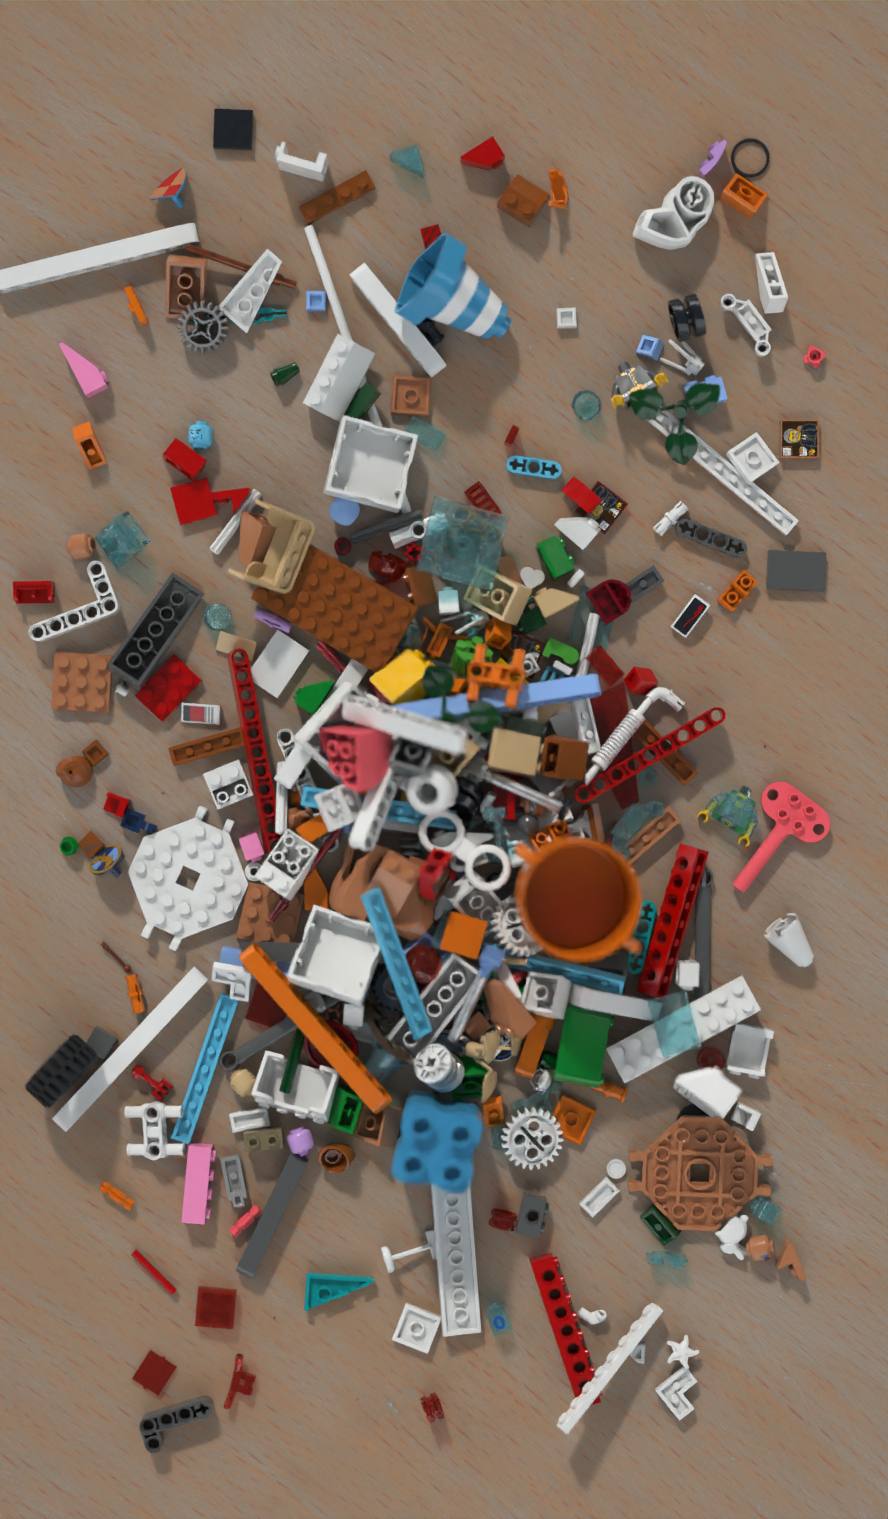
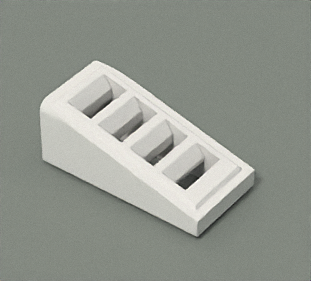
[493,962,522,1003]

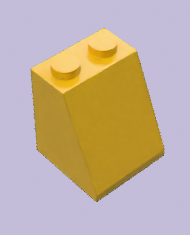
[369,648,435,704]

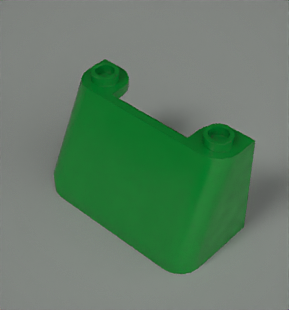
[552,1003,614,1088]

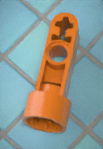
[514,1013,557,1079]

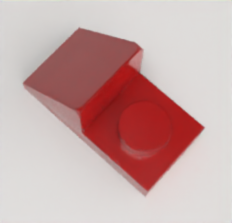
[211,487,251,514]

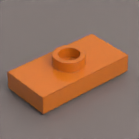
[124,285,149,327]

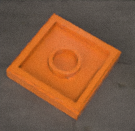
[551,1094,597,1145]

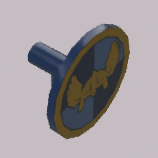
[89,844,125,877]

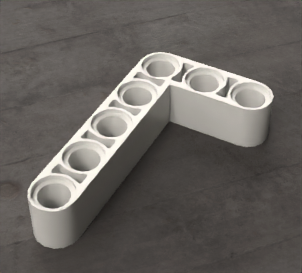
[29,561,121,642]
[568,983,662,1022]

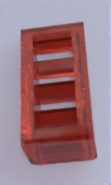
[464,481,502,523]

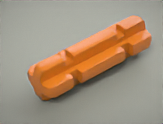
[99,1181,135,1210]

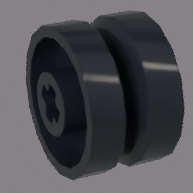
[668,293,706,342]
[437,776,484,822]

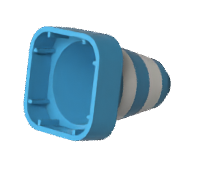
[395,232,511,339]

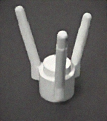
[659,339,705,376]
[439,608,490,639]

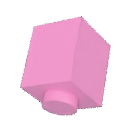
[239,832,266,863]

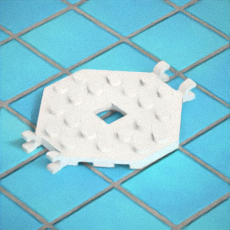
[128,806,248,951]

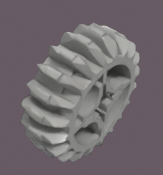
[177,300,229,354]

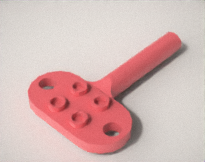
[732,782,830,893]

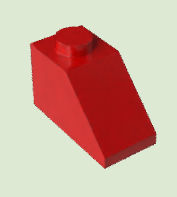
[460,136,505,171]

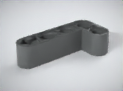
[139,1395,214,1453]

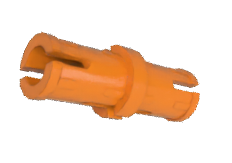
[125,973,146,1014]

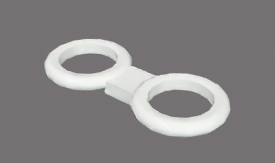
[419,810,511,891]

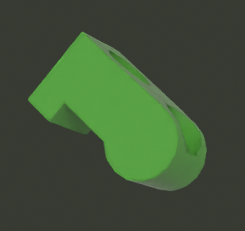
[541,637,579,665]

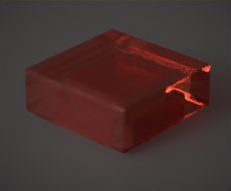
[504,425,519,447]

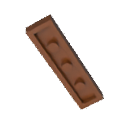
[299,170,375,225]
[633,720,698,786]
[168,727,244,766]

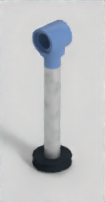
[437,944,505,1052]

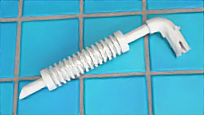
[585,687,685,786]

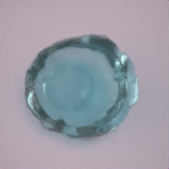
[395,622,423,653]

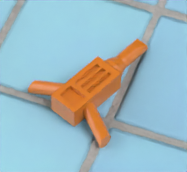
[422,615,468,663]

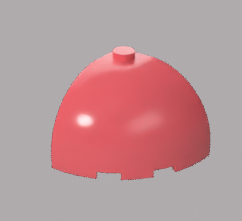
[318,723,393,792]

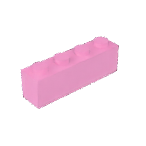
[182,1143,216,1224]

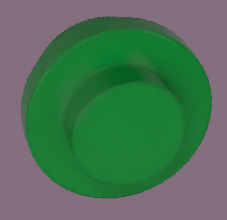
[60,836,79,856]

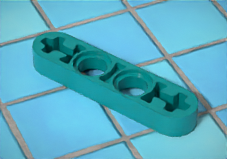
[627,900,656,974]

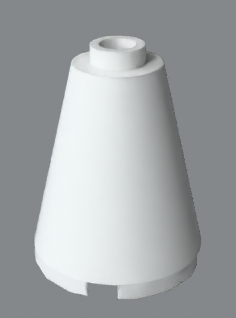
[764,913,814,967]

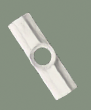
[389,512,449,549]

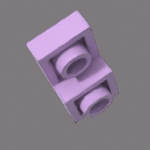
[698,139,727,179]

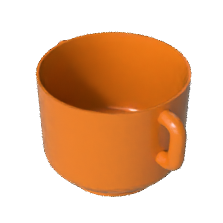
[514,836,641,961]

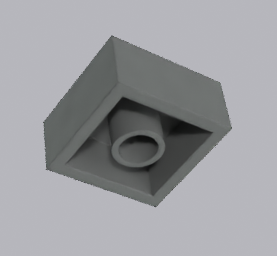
[86,1026,117,1060]

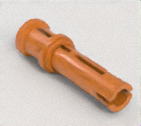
[586,1081,628,1104]

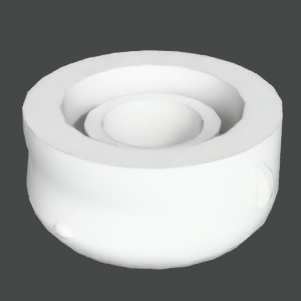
[406,764,458,815]

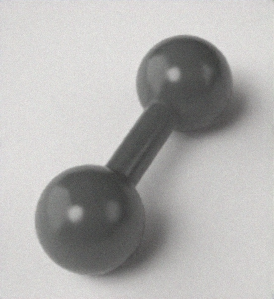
[482,814,540,835]

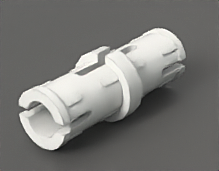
[653,501,689,536]

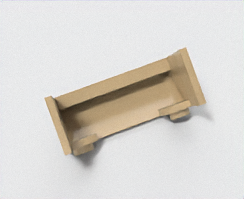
[228,499,315,593]

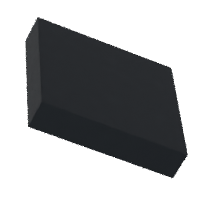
[213,109,253,150]

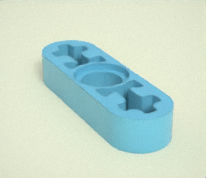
[506,455,562,480]

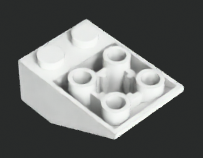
[255,829,319,901]

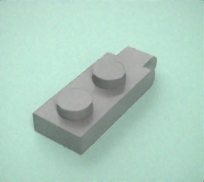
[220,1154,248,1208]

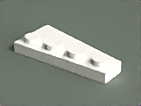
[219,249,282,333]

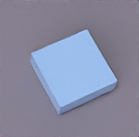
[306,291,326,312]

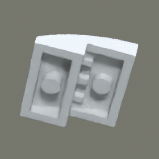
[314,784,362,832]

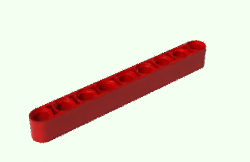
[574,707,726,803]

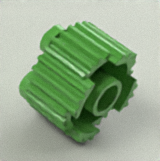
[450,636,493,678]

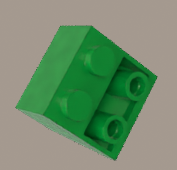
[327,1083,365,1134]

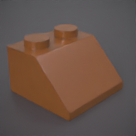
[497,174,550,227]

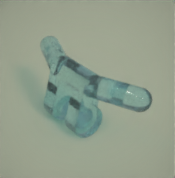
[510,1081,563,1113]

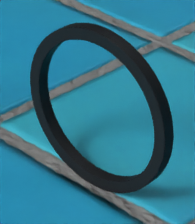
[731,138,770,178]

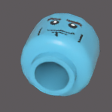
[188,421,214,450]

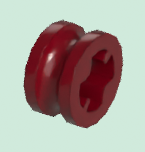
[334,537,352,555]

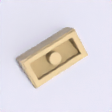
[216,631,258,661]

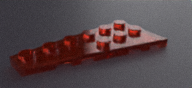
[590,682,639,810]

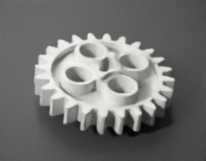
[490,896,543,958]
[501,1107,564,1170]

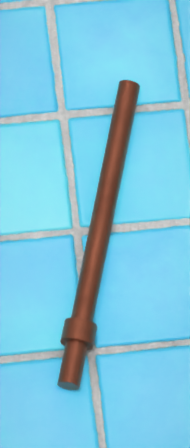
[185,243,297,289]

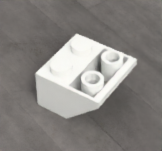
[203,759,253,810]

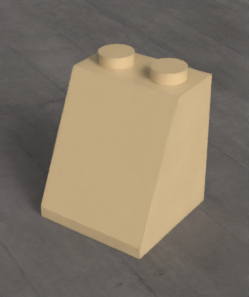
[488,727,544,778]

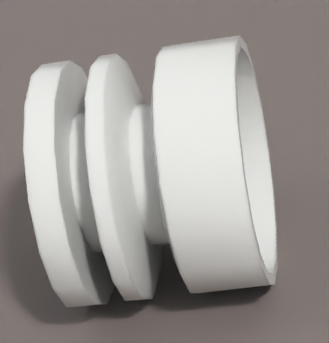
[414,1044,465,1093]

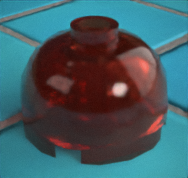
[368,550,407,585]
[405,944,443,984]

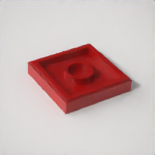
[170,478,217,525]

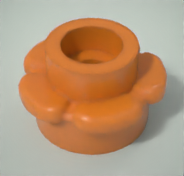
[289,790,302,808]

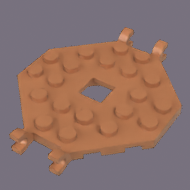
[627,1115,773,1231]

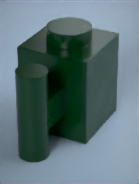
[516,596,547,635]

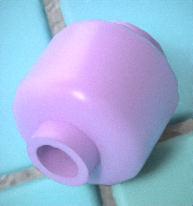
[287,1126,315,1156]

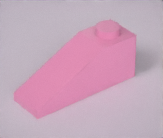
[59,342,109,398]

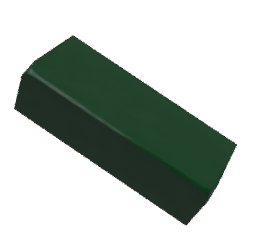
[346,381,381,420]
[640,1204,681,1245]

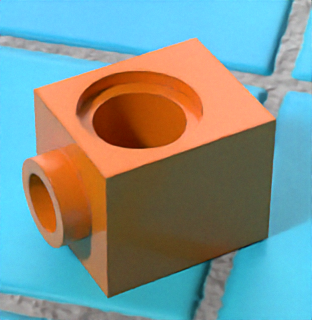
[485,617,512,650]

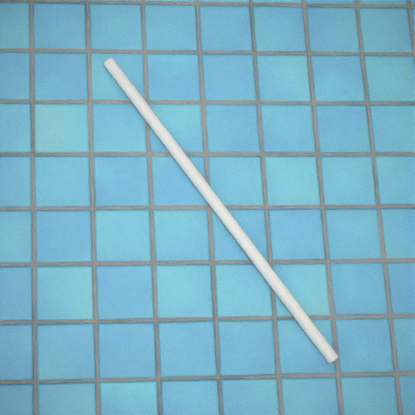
[304,225,412,514]

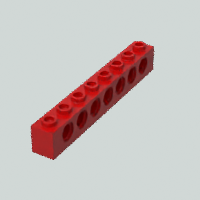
[637,843,709,999]
[530,1252,603,1406]

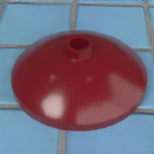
[304,1020,359,1069]

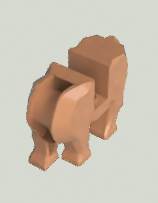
[329,843,434,940]

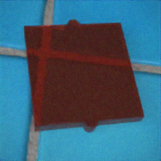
[132,1350,177,1396]

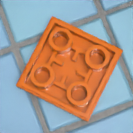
[439,911,488,959]

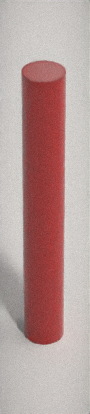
[131,1249,177,1295]

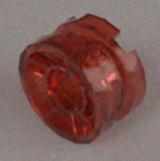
[696,1046,725,1071]
[488,1208,518,1231]
[420,1392,445,1424]

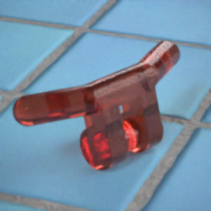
[224,1353,256,1410]

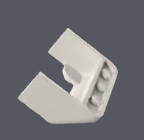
[673,1067,742,1118]

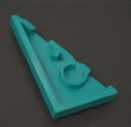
[304,1272,374,1311]

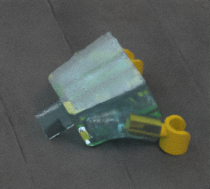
[697,786,758,847]

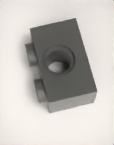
[515,1192,549,1238]

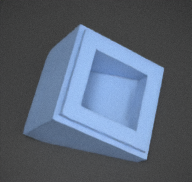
[636,335,664,361]

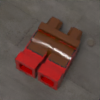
[419,848,452,908]

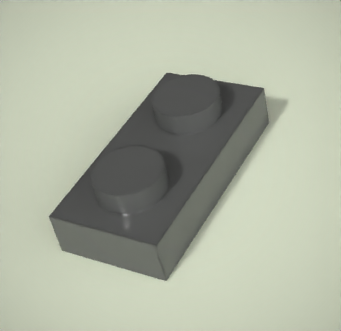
[626,565,664,603]

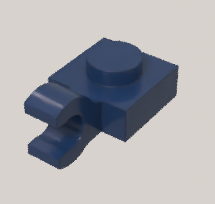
[120,808,157,833]

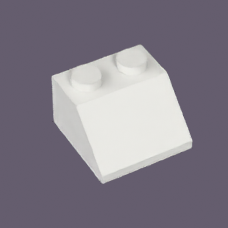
[521,971,572,1020]

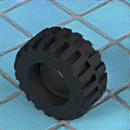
[25,1034,97,1108]

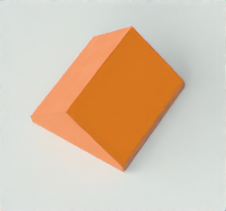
[720,173,768,219]

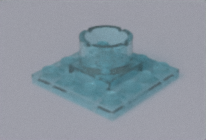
[416,496,509,591]

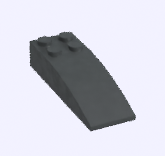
[107,572,204,691]

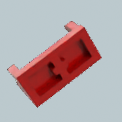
[163,438,207,481]
[13,581,55,604]
[493,780,515,820]

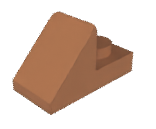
[775,1239,807,1281]

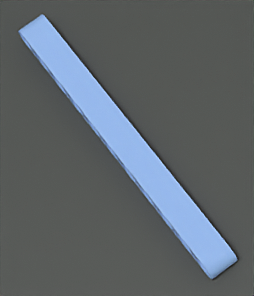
[391,674,602,721]

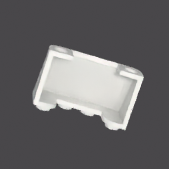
[251,1050,340,1124]

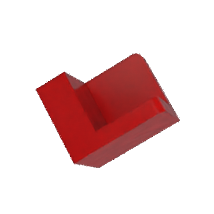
[624,667,659,695]
[103,792,131,818]

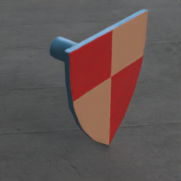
[149,167,187,208]

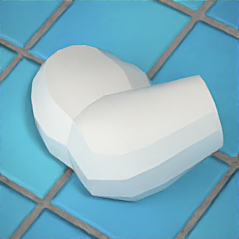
[633,176,714,250]

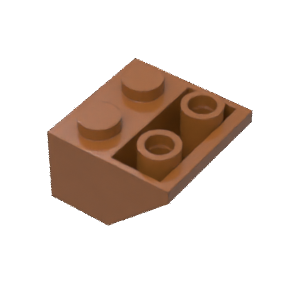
[403,565,438,608]
[540,734,589,780]

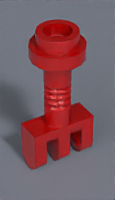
[131,1064,173,1101]

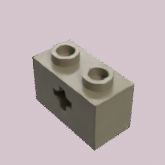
[243,1126,285,1153]

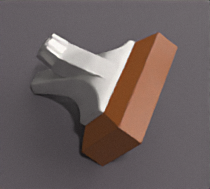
[567,803,605,842]

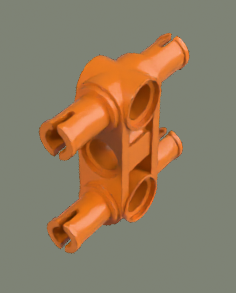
[466,644,526,709]

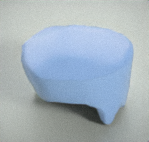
[329,497,360,526]

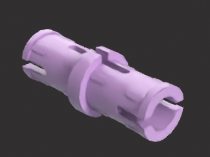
[253,607,293,634]

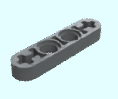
[675,519,747,558]

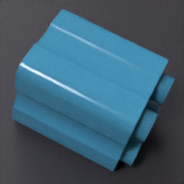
[392,1090,482,1194]

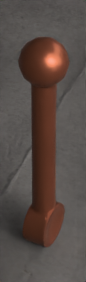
[101,942,131,973]

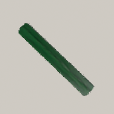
[279,1027,305,1094]

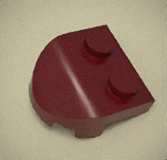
[585,579,632,626]

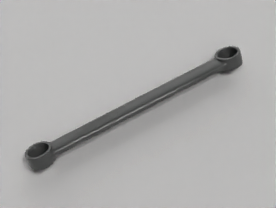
[695,868,713,1001]
[220,994,341,1071]

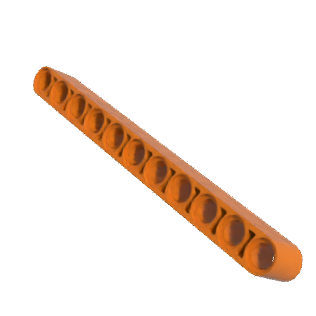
[239,943,392,1114]

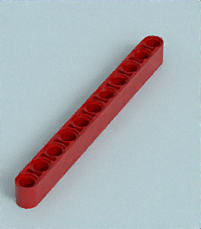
[228,648,283,854]

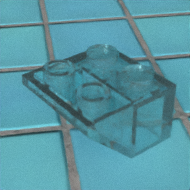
[95,511,150,568]

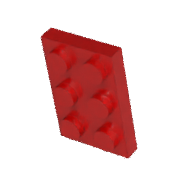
[135,654,202,722]

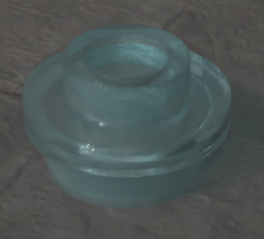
[639,768,658,787]

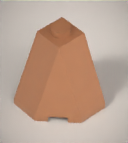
[239,511,277,569]

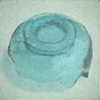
[571,390,602,422]
[202,603,233,632]

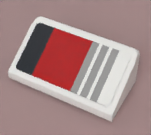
[181,703,221,725]

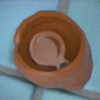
[55,756,93,787]
[317,1143,356,1173]

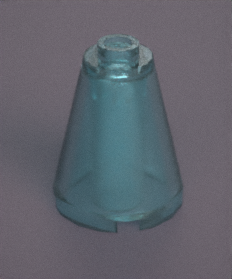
[364,1040,406,1083]

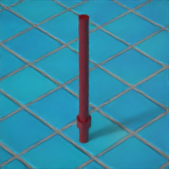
[268,828,343,922]

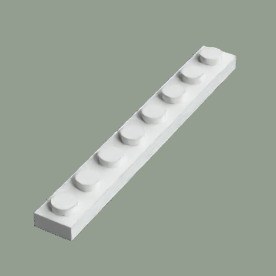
[556,1303,663,1434]

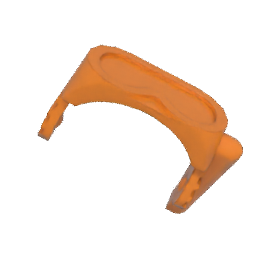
[548,169,568,209]

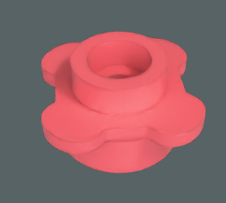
[803,345,826,368]

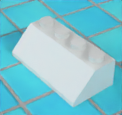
[303,334,375,422]

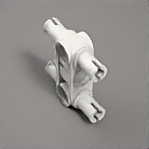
[124,1101,186,1160]

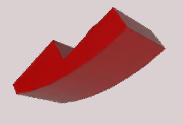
[561,477,602,515]

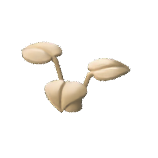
[465,1031,524,1103]

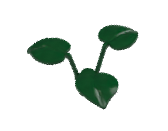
[629,383,720,465]
[423,665,502,733]

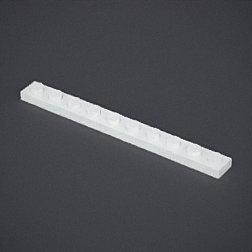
[647,406,799,536]

